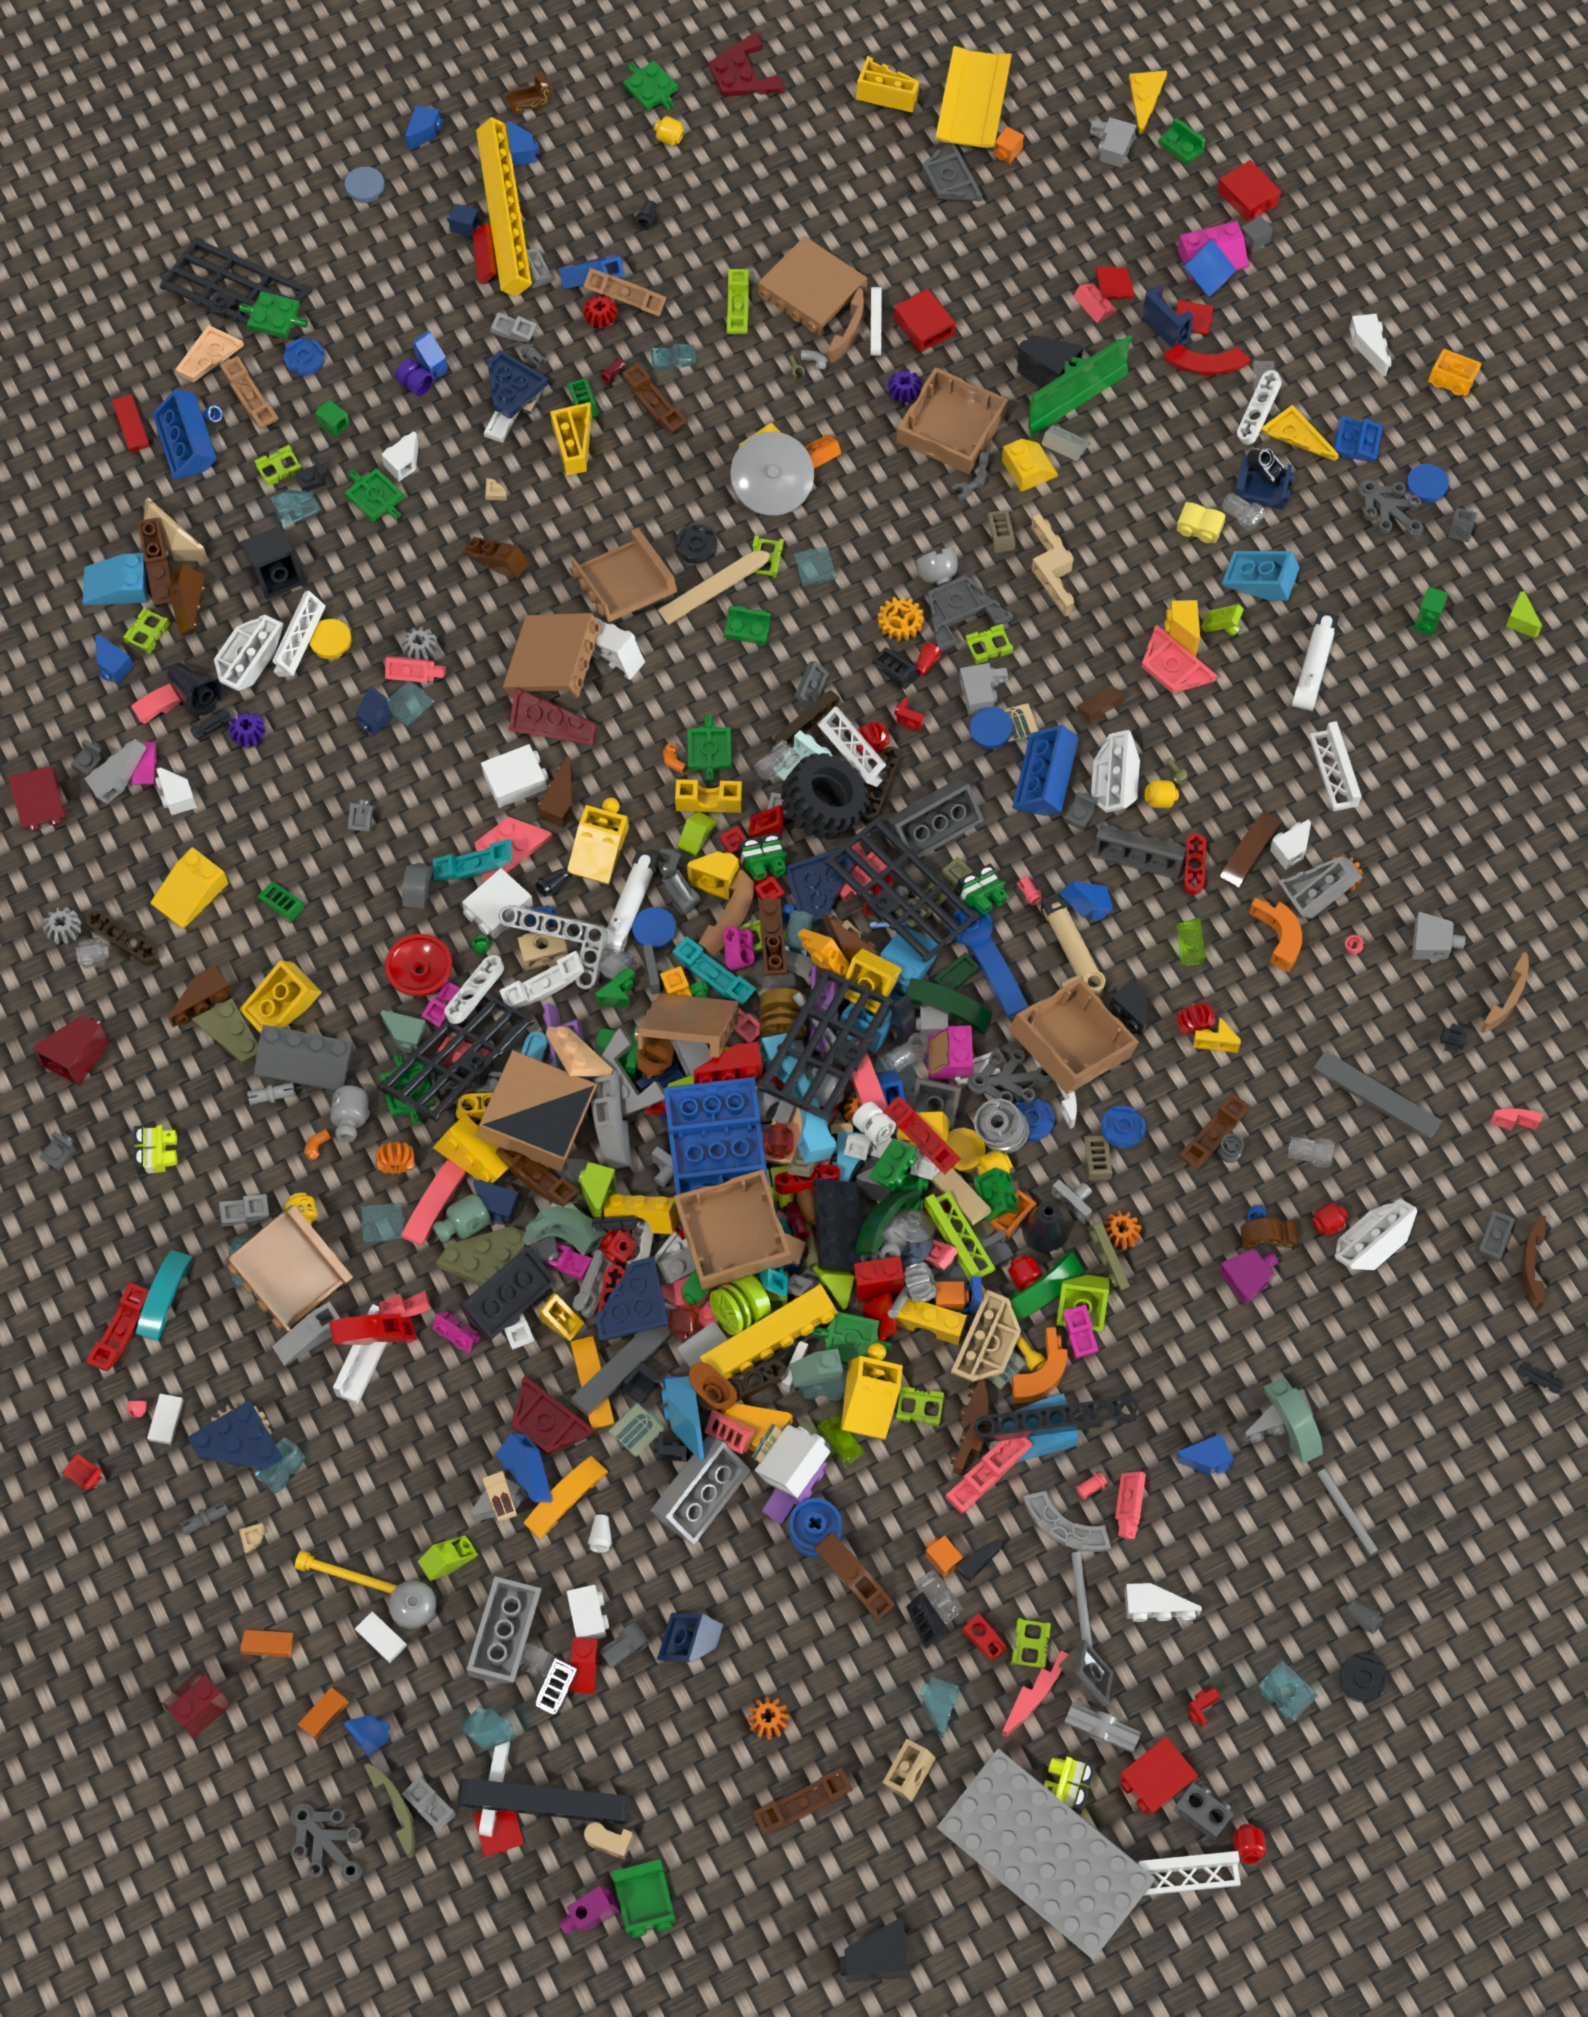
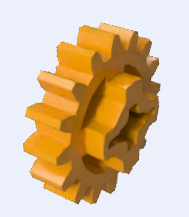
[878,596,924,641]

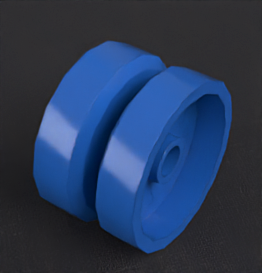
[789,1498,842,1558]

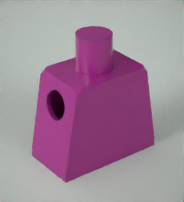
[1219,1249,1278,1306]
[559,1886,621,1934]

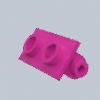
[432,1311,481,1354]

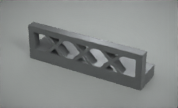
[931,1230,1014,1302]

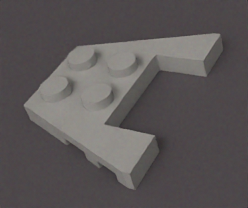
[587,1028,665,1118]

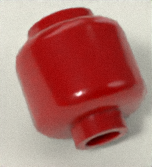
[1312,1202,1348,1237]
[1008,1255,1043,1289]
[1232,1824,1267,1864]

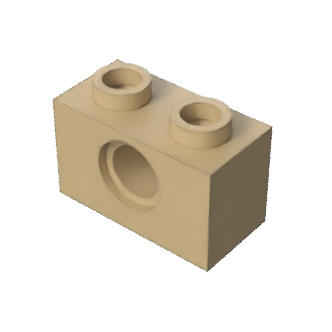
[518,927,568,971]
[882,1739,936,1802]

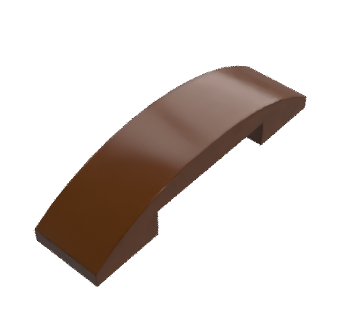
[622,362,688,434]
[1219,811,1282,889]
[1178,1093,1250,1170]
[496,1147,580,1207]
[1521,1215,1546,1311]
[753,1767,853,1835]

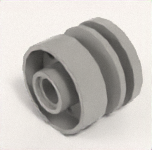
[974,1098,1029,1154]

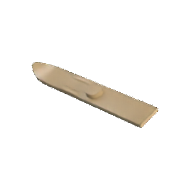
[658,551,770,625]

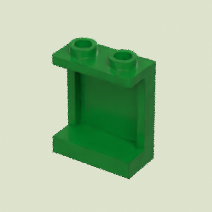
[612,1859,676,1938]

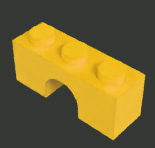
[675,779,742,813]
[603,1194,680,1234]
[895,1297,967,1346]

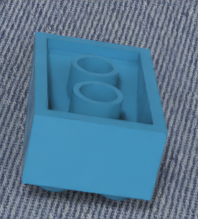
[1222,551,1300,600]
[83,553,148,605]
[879,926,939,996]
[836,990,904,1053]
[661,1376,705,1460]
[1003,1393,1079,1463]

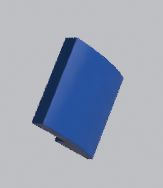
[1182,238,1236,297]
[1333,415,1383,461]

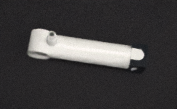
[1292,611,1339,712]
[600,849,659,955]

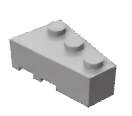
[1278,857,1363,918]

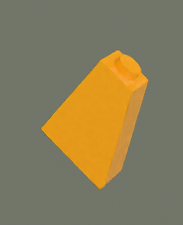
[718,1403,793,1455]

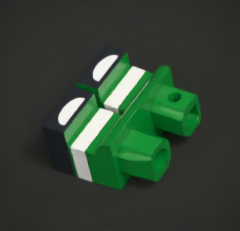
[736,832,787,881]
[954,863,1009,915]

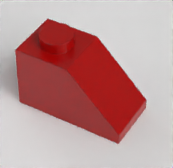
[570,1637,599,1694]

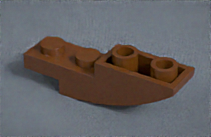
[137,517,172,607]
[758,898,787,976]
[950,1379,988,1476]
[813,1532,896,1621]

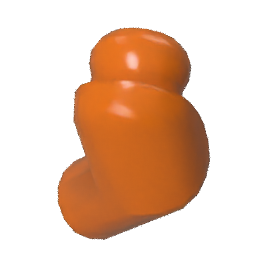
[663,743,687,774]
[304,1129,331,1160]

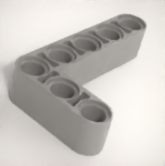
[498,905,608,989]

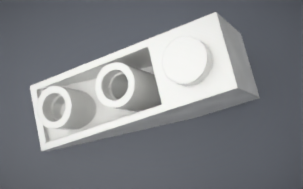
[1349,314,1391,376]
[1124,1583,1202,1622]

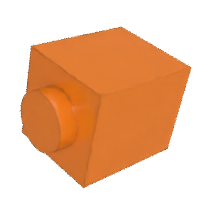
[993,127,1024,164]
[935,1282,969,1311]
[925,1535,963,1578]

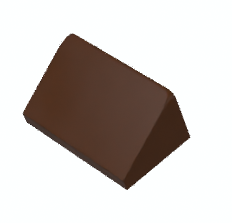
[1076,685,1125,723]

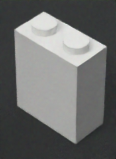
[481,744,549,808]
[462,868,533,939]
[755,1425,830,1498]

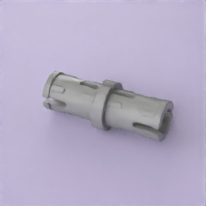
[247,1082,295,1105]

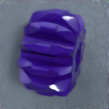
[888,369,922,404]
[228,711,266,748]

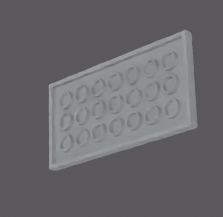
[936,1748,1156,1960]

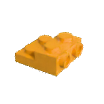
[1428,349,1482,396]
[797,928,850,978]

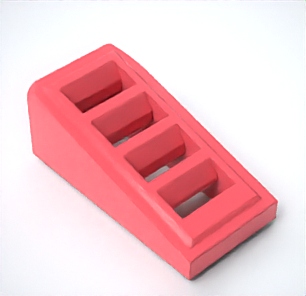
[704,1410,755,1454]

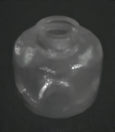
[75,938,110,969]

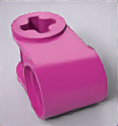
[723,926,755,971]

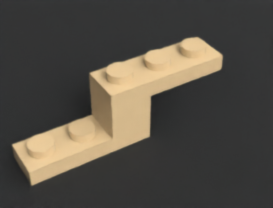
[1031,513,1074,617]

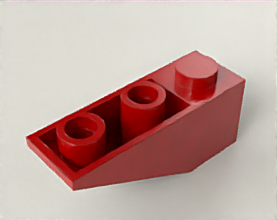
[694,1042,762,1084]

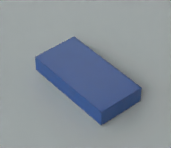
[967,1276,983,1315]

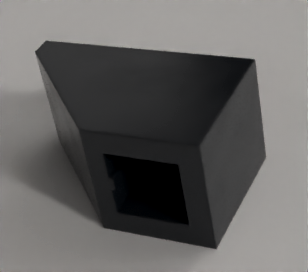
[1110,980,1147,1035]

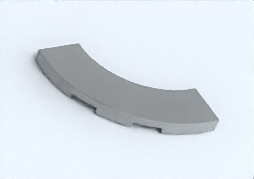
[1023,1490,1111,1552]

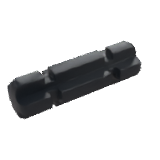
[190,709,231,739]
[592,1215,637,1231]
[1517,1362,1563,1394]

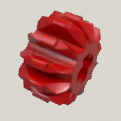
[583,294,618,330]
[856,722,890,755]
[1176,1003,1216,1035]

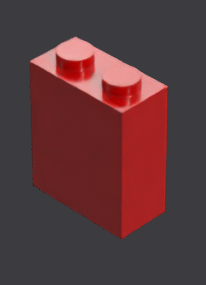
[1217,160,1281,222]
[894,289,955,353]
[853,1256,904,1304]
[1119,1736,1198,1817]

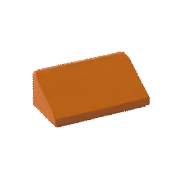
[805,434,841,469]
[989,1189,1037,1241]
[240,1630,294,1658]
[297,1687,349,1741]

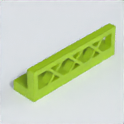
[925,1192,995,1282]

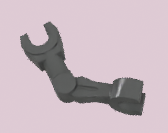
[952,451,989,502]

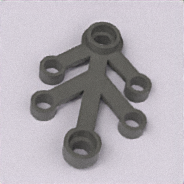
[1358,480,1423,540]
[967,1050,1053,1104]
[290,1804,362,1883]

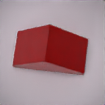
[748,804,784,839]

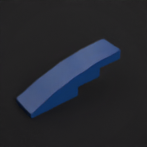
[970,937,1028,1018]

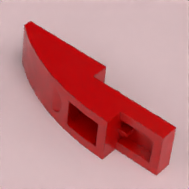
[329,1314,416,1345]

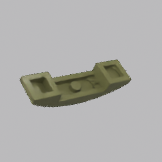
[895,857,973,928]
[364,1763,415,1859]

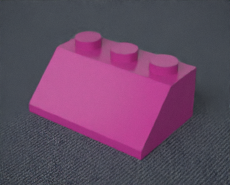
[1178,221,1248,281]

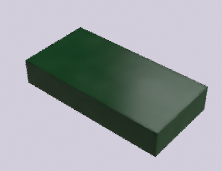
[933,952,981,991]

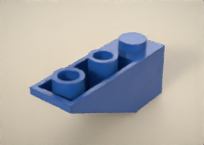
[558,253,625,289]
[496,1433,552,1503]

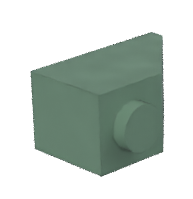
[381,1010,427,1053]
[790,1349,842,1388]

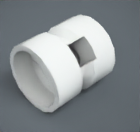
[852,1101,896,1145]

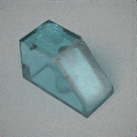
[271,489,321,527]
[920,1677,959,1738]

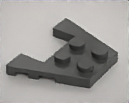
[928,575,1013,652]

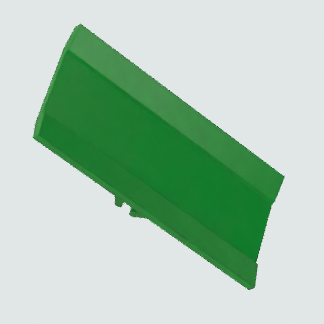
[1028,335,1133,436]

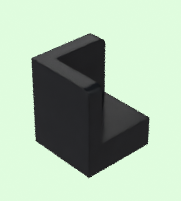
[622,1361,660,1404]

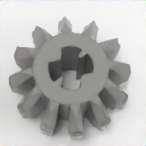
[401,626,438,660]
[43,907,82,945]
[904,1262,937,1302]

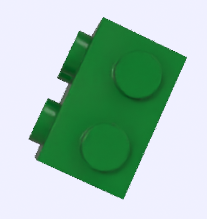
[594,1026,640,1078]

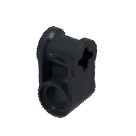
[1247,448,1287,487]

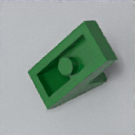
[595,967,636,1008]

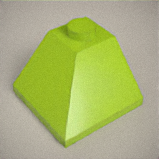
[579,1162,617,1219]
[1056,1275,1109,1332]

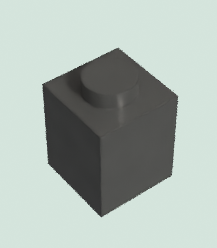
[1241,216,1273,253]

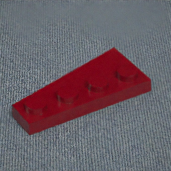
[509,687,597,746]

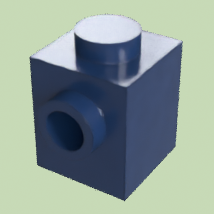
[447,203,480,237]

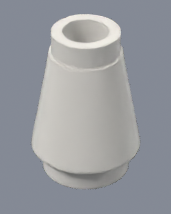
[588,1515,612,1553]

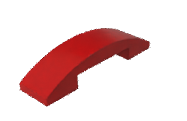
[719,826,785,900]
[883,1096,961,1175]
[86,1283,149,1372]

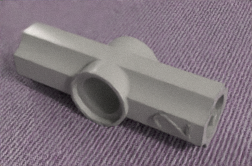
[1064,1702,1141,1753]

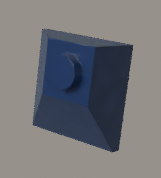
[657,1613,723,1662]

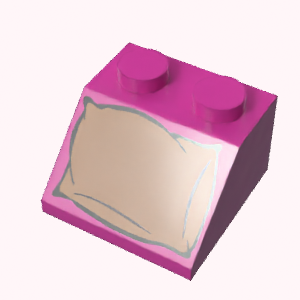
[927,1026,973,1080]

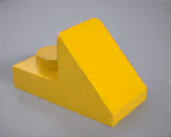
[1193,1018,1241,1053]

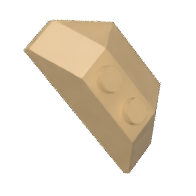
[144,497,207,561]
[951,1290,1021,1382]

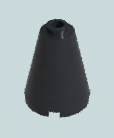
[167,662,224,716]
[1022,1201,1068,1254]

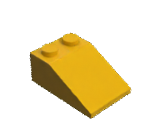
[150,847,229,929]
[239,960,322,1033]

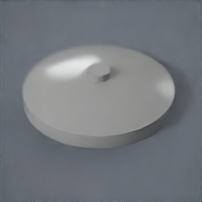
[730,432,814,516]

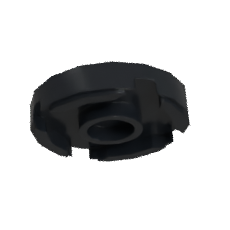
[675,524,717,564]
[1339,1653,1389,1703]

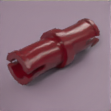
[784,1202,810,1241]

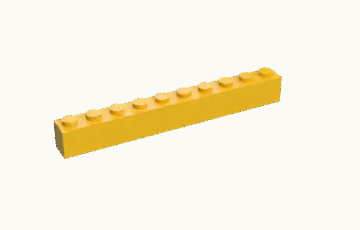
[476,117,532,297]

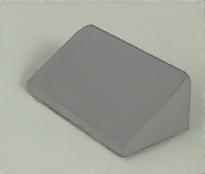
[526,249,554,289]
[1042,425,1089,461]
[676,1321,728,1368]

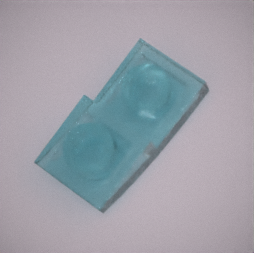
[651,344,696,369]

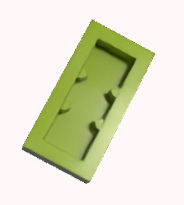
[1201,604,1244,636]

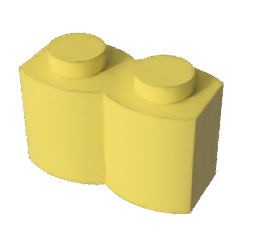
[1177,502,1226,543]

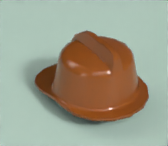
[637,1037,674,1080]
[689,1362,737,1411]

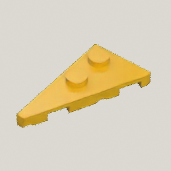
[1129,71,1167,134]
[1261,405,1339,461]

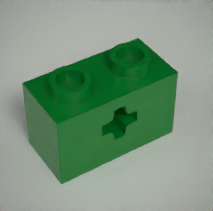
[1414,587,1448,636]

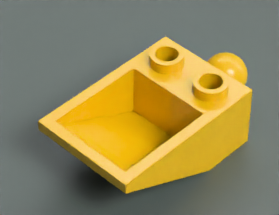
[567,797,629,885]
[841,1343,903,1440]

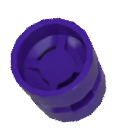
[395,358,434,397]

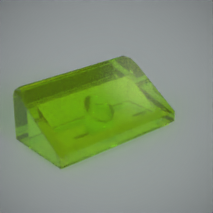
[1176,918,1205,966]
[817,1415,865,1466]

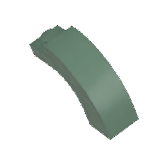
[522,1207,606,1256]
[1263,1377,1323,1464]

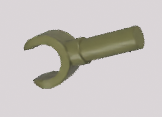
[789,355,805,380]
[1166,758,1187,786]

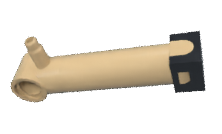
[1040,894,1106,998]

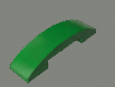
[1008,1251,1084,1321]

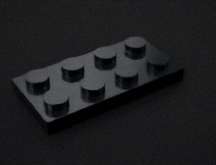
[812,1178,864,1272]
[459,1246,557,1341]

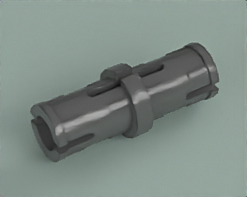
[179,1500,230,1536]

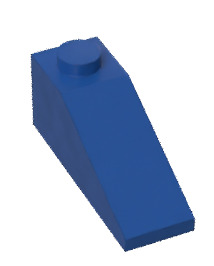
[344,1714,391,1757]

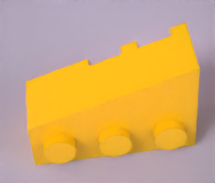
[856,56,919,113]
[550,402,592,476]
[433,1114,509,1184]

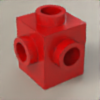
[598,1230,637,1264]

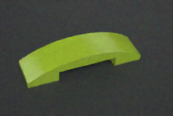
[727,269,749,334]

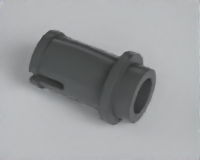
[521,343,547,369]

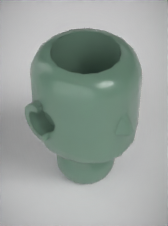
[432,1194,491,1242]

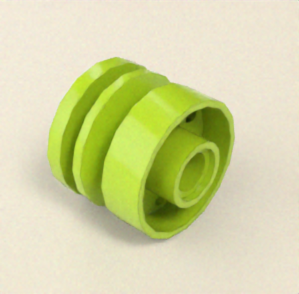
[710,1275,771,1335]

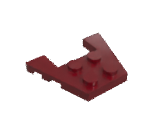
[708,32,784,97]

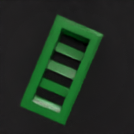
[567,378,598,417]
[257,881,305,923]

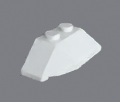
[214,615,283,691]
[1091,730,1140,813]
[1335,1199,1417,1270]

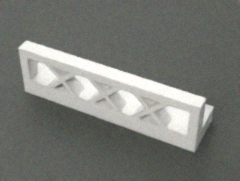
[272,591,325,677]
[818,706,886,787]
[1309,721,1361,811]
[333,1304,387,1404]
[1138,1851,1241,1896]

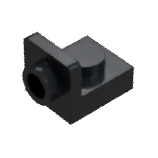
[295,458,328,493]
[654,1432,687,1462]

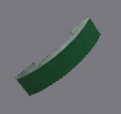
[905,978,992,1034]
[855,1190,921,1255]

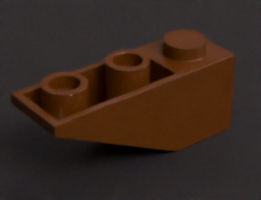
[462,537,529,578]
[169,564,205,636]
[537,756,573,828]
[822,914,880,964]
[167,965,232,1028]

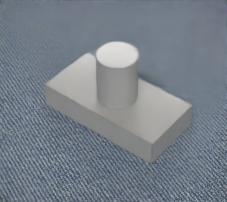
[652,1146,674,1187]
[1051,1180,1092,1224]

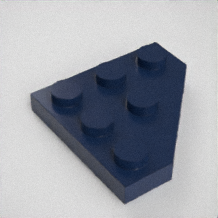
[488,350,549,419]
[786,848,854,928]
[595,1257,670,1342]
[187,1400,284,1471]

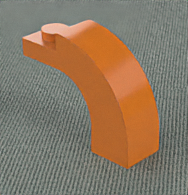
[1249,898,1302,973]
[1012,1327,1067,1405]

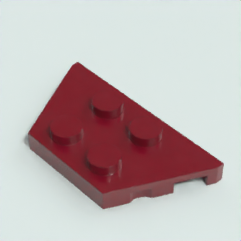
[511,1376,595,1455]

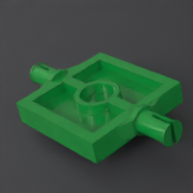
[623,60,678,111]
[239,292,308,339]
[345,468,404,522]
[687,714,732,783]
[380,1054,435,1126]
[812,1312,892,1362]

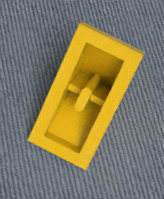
[539,1293,584,1341]

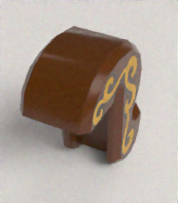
[505,71,553,114]
[1240,1217,1299,1250]

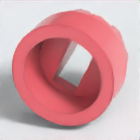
[1345,935,1363,955]
[127,1401,147,1418]

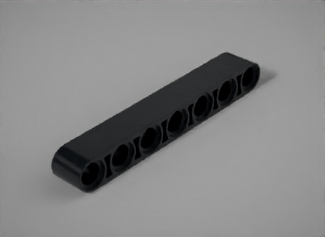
[974,1396,1139,1442]
[457,1779,630,1824]

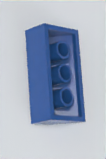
[152,389,217,480]
[1012,725,1079,816]

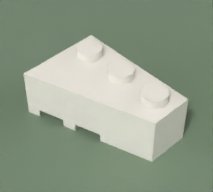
[591,617,645,680]

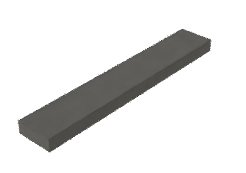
[1312,1051,1443,1141]
[570,1307,683,1416]

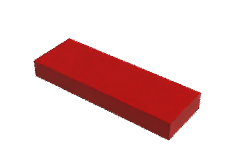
[473,223,496,285]
[112,394,150,453]

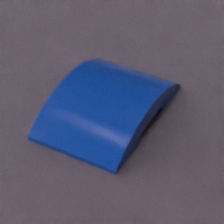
[664,1077,768,1220]

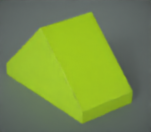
[1506,591,1542,638]
[677,812,718,857]
[812,1265,854,1310]

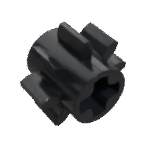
[1440,1024,1467,1053]

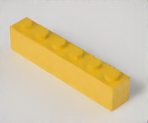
[700,1284,838,1380]

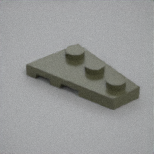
[192,998,258,1065]
[1087,1222,1130,1290]

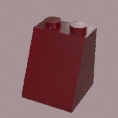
[8,766,67,831]
[32,1015,109,1086]
[162,1670,231,1739]

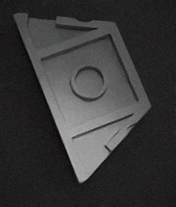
[922,143,982,201]

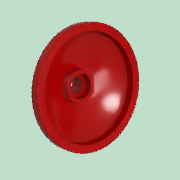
[385,934,452,996]

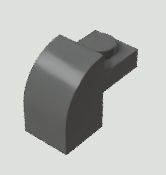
[402,863,433,909]

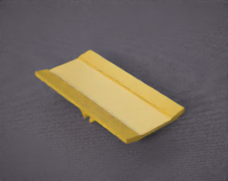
[935,46,1012,148]

